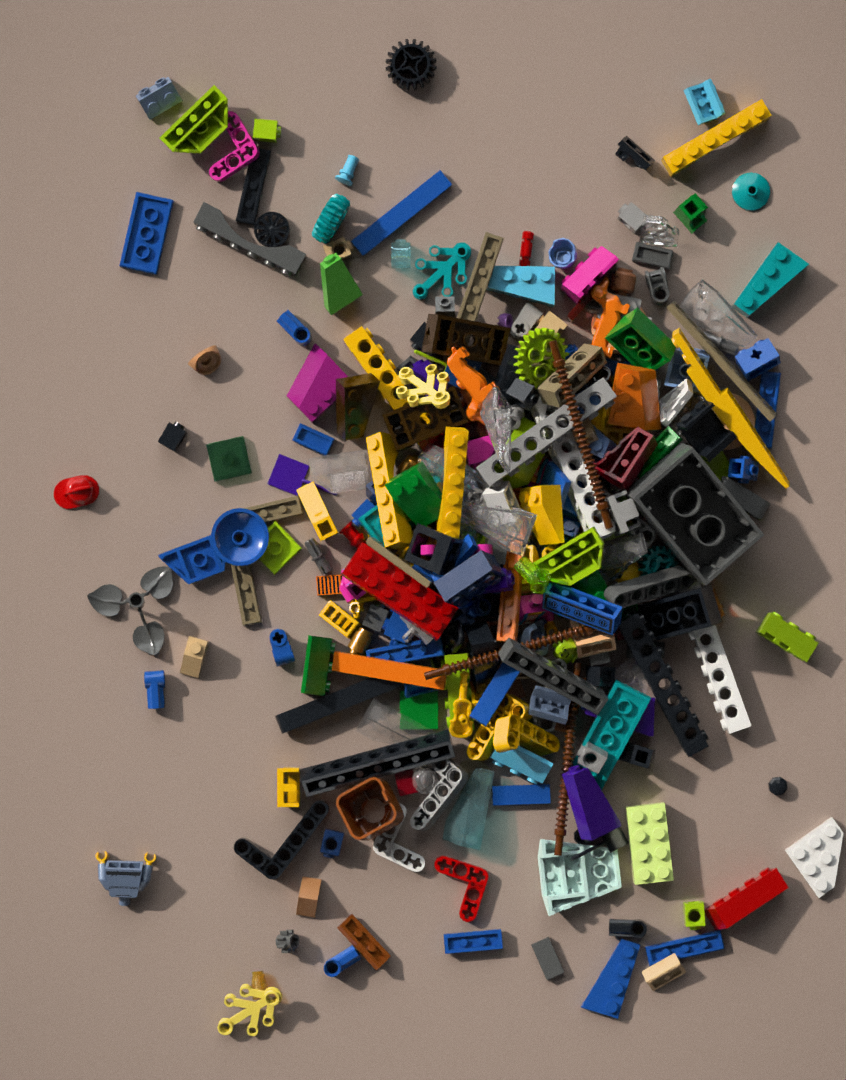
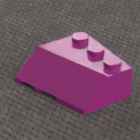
[287,343,348,424]

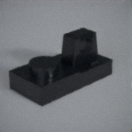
[615,136,655,170]

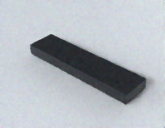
[236,148,271,226]

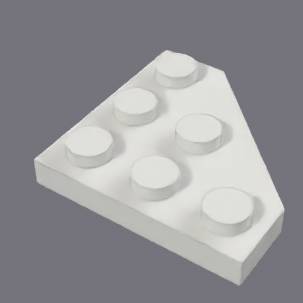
[785,817,844,898]

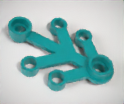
[413,242,471,300]

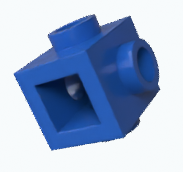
[728,456,759,484]

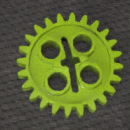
[514,328,569,390]

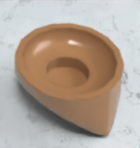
[188,345,221,375]

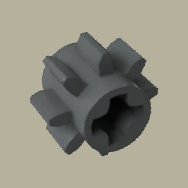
[276,930,300,953]

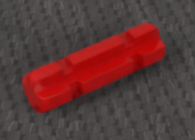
[519,231,534,266]

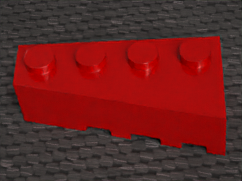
[704,867,789,930]

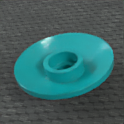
[732,172,770,211]

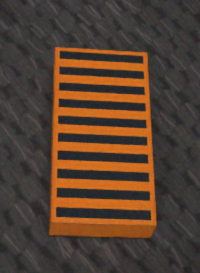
[316,575,343,596]

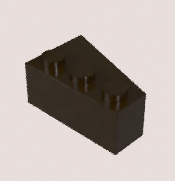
[336,373,380,441]

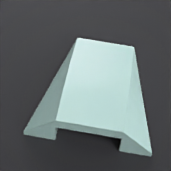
[538,839,622,916]

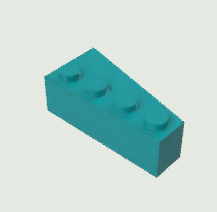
[732,242,809,318]

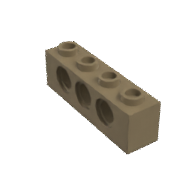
[537,343,607,408]

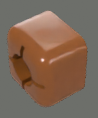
[336,777,404,841]

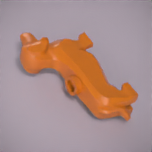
[590,276,630,359]
[447,346,500,426]

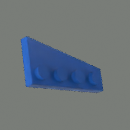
[581,938,640,1019]

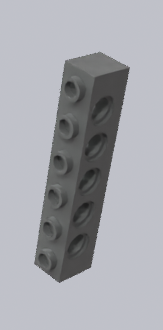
[498,638,608,715]

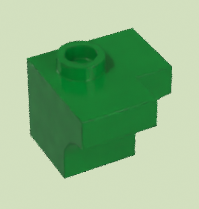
[673,193,708,234]

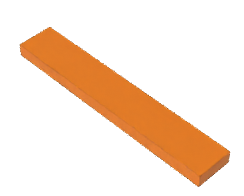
[332,651,446,690]

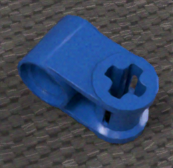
[270,629,295,667]

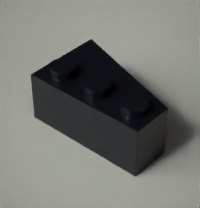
[464,621,500,693]

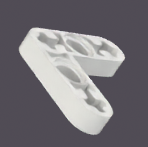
[373,803,425,872]

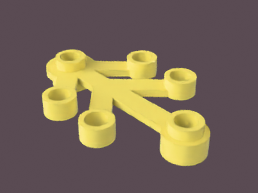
[396,364,450,409]
[217,984,282,1036]

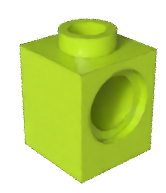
[253,119,281,143]
[683,901,706,930]

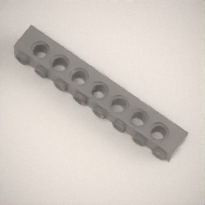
[475,377,617,488]

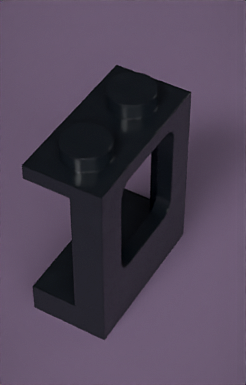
[405,523,464,576]

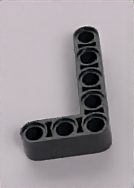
[234,800,329,880]

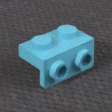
[683,79,725,125]

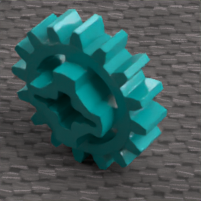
[638,546,679,576]

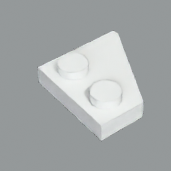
[659,378,693,427]

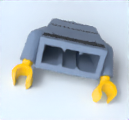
[96,851,156,906]

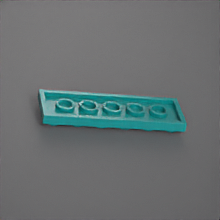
[571,680,651,790]

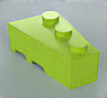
[755,612,818,663]

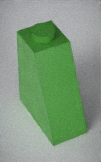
[320,253,363,315]

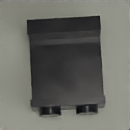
[676,400,737,462]

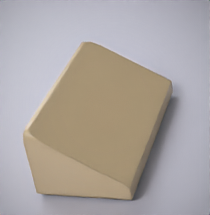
[642,953,686,991]

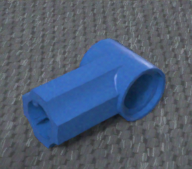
[277,310,312,346]
[144,670,165,709]
[324,945,362,977]

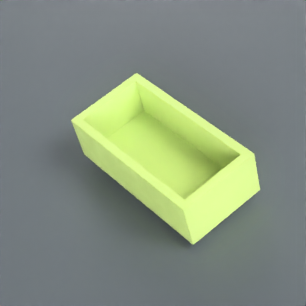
[625,802,674,885]

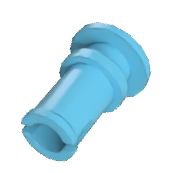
[335,155,360,186]

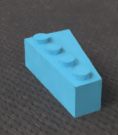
[487,266,555,308]

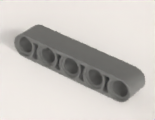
[604,565,695,608]

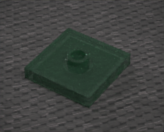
[206,436,252,482]

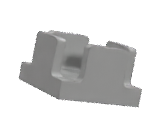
[605,490,641,537]

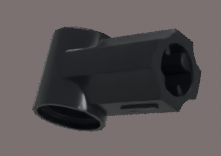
[609,919,647,938]

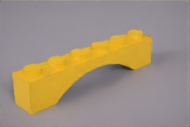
[661,99,772,177]
[436,427,469,543]
[366,432,413,550]

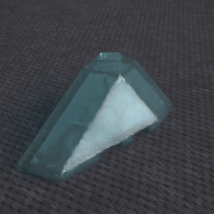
[442,767,495,850]

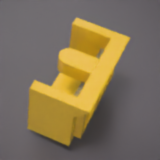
[277,767,300,807]

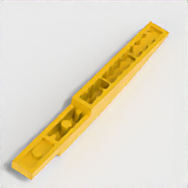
[671,327,790,488]

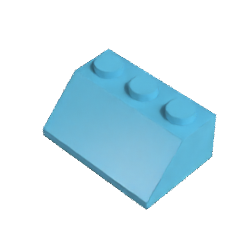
[490,746,554,785]

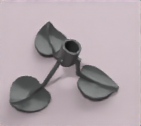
[87,566,173,656]

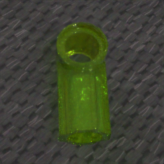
[514,556,551,594]

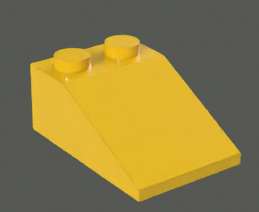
[519,485,565,545]

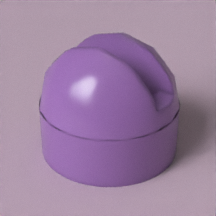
[497,313,513,328]

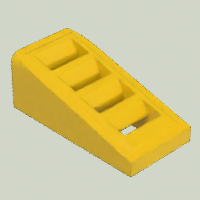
[319,600,362,640]

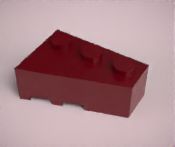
[594,427,658,491]

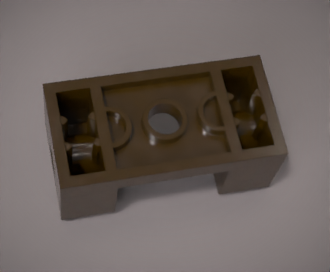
[422,314,510,366]
[382,386,469,452]

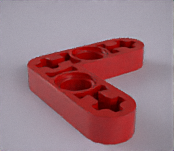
[434,855,488,922]

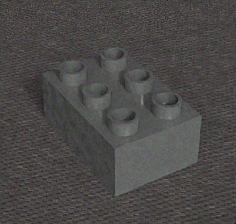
[625,443,764,586]

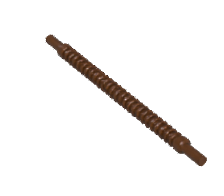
[549,340,613,529]
[424,625,597,680]
[554,662,582,856]

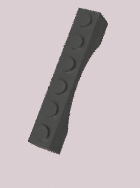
[193,202,307,277]

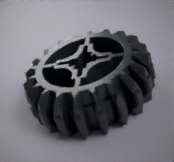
[385,39,437,91]

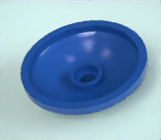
[211,508,269,566]

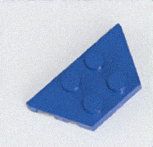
[158,535,225,585]

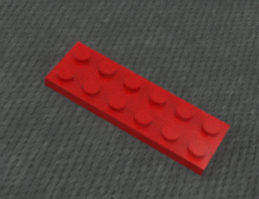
[341,542,458,641]

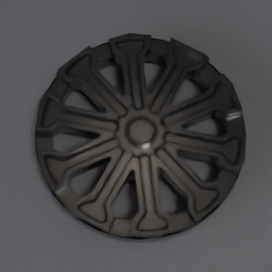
[254,212,290,247]

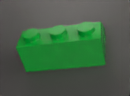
[605,308,676,370]
[301,635,336,696]

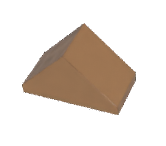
[296,876,322,918]

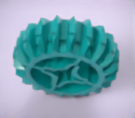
[312,193,350,244]

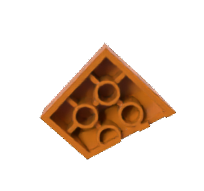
[605,363,662,431]

